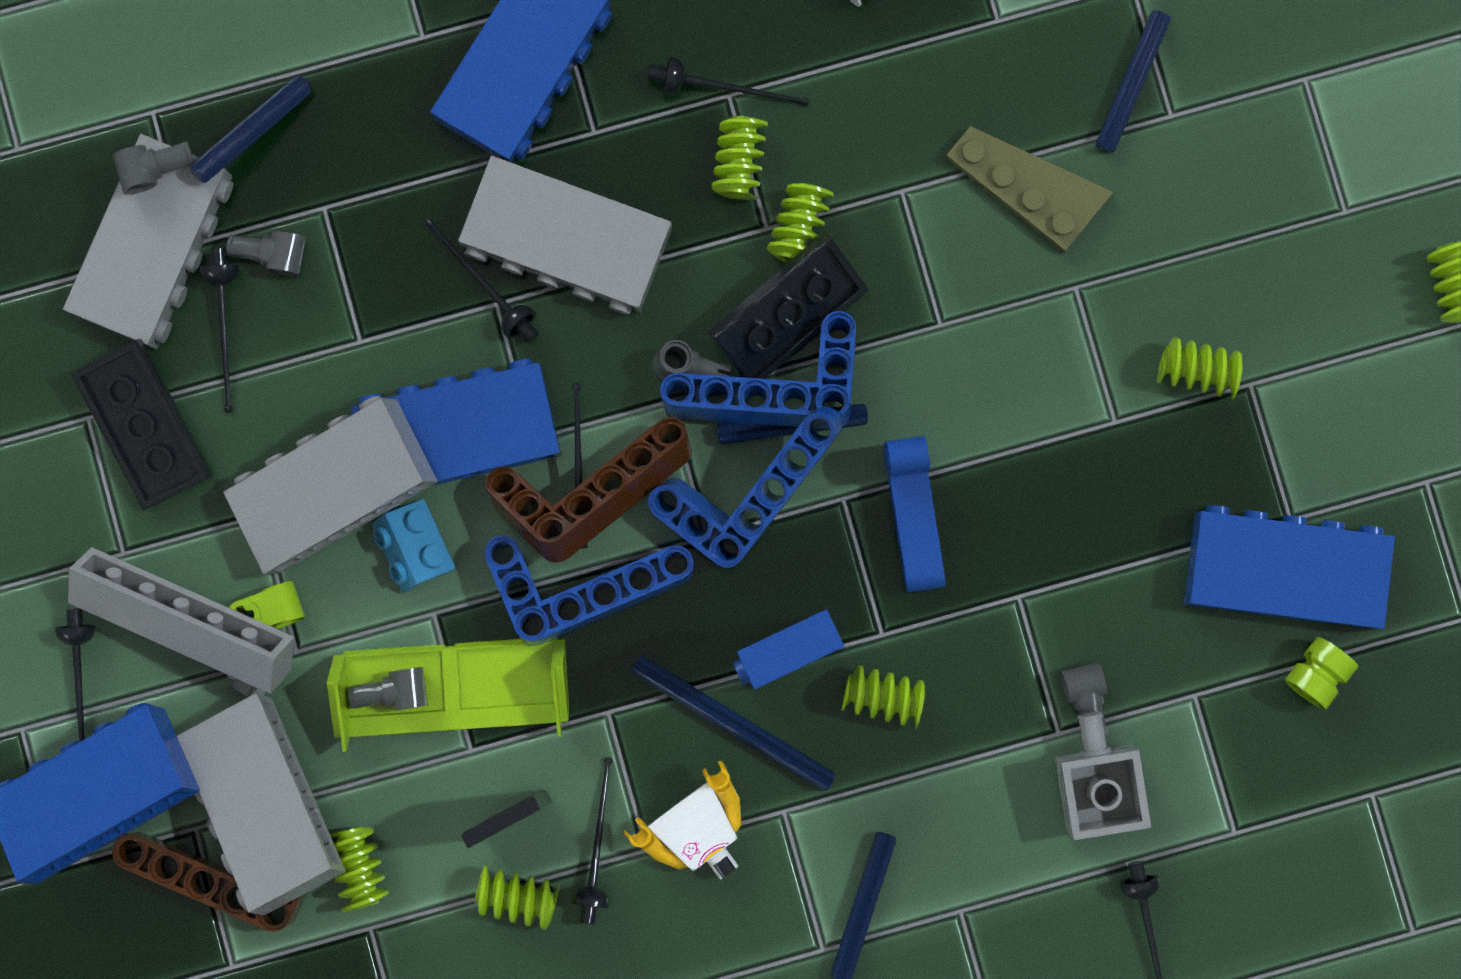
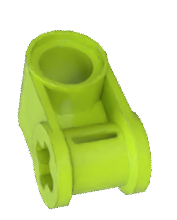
[229,581,305,629]

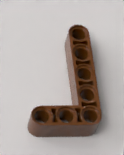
[485,417,692,563]
[112,832,307,932]

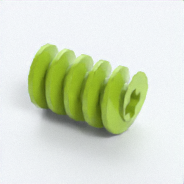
[712,116,768,200]
[767,183,834,263]
[1426,241,1461,323]
[1157,337,1243,400]
[840,665,925,729]
[330,826,389,912]
[475,865,560,930]

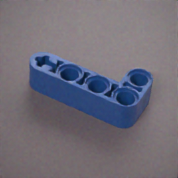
[883,435,946,593]

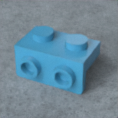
[372,499,456,593]

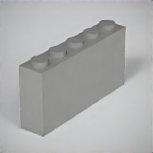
[63,133,233,350]
[458,155,672,315]
[223,396,438,575]
[177,693,346,915]

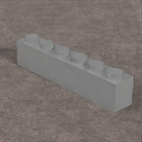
[68,547,294,694]

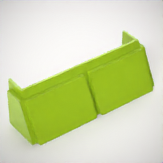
[327,638,569,752]

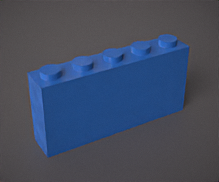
[430,0,613,164]
[350,359,562,487]
[1184,505,1395,630]
[733,609,845,689]
[0,703,200,884]

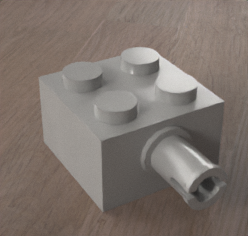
[1055,712,1151,840]

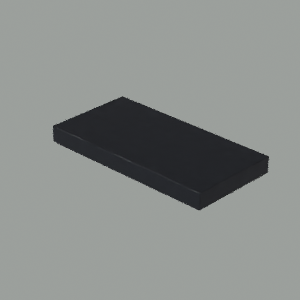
[707,232,868,379]
[71,338,213,511]
[461,789,552,848]

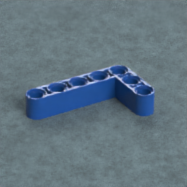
[660,311,856,429]
[648,407,842,568]
[485,535,694,646]

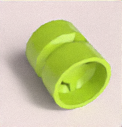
[1284,637,1358,710]

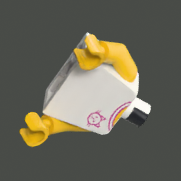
[623,761,742,880]

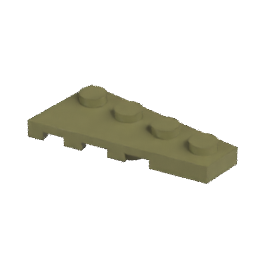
[946,126,1113,253]

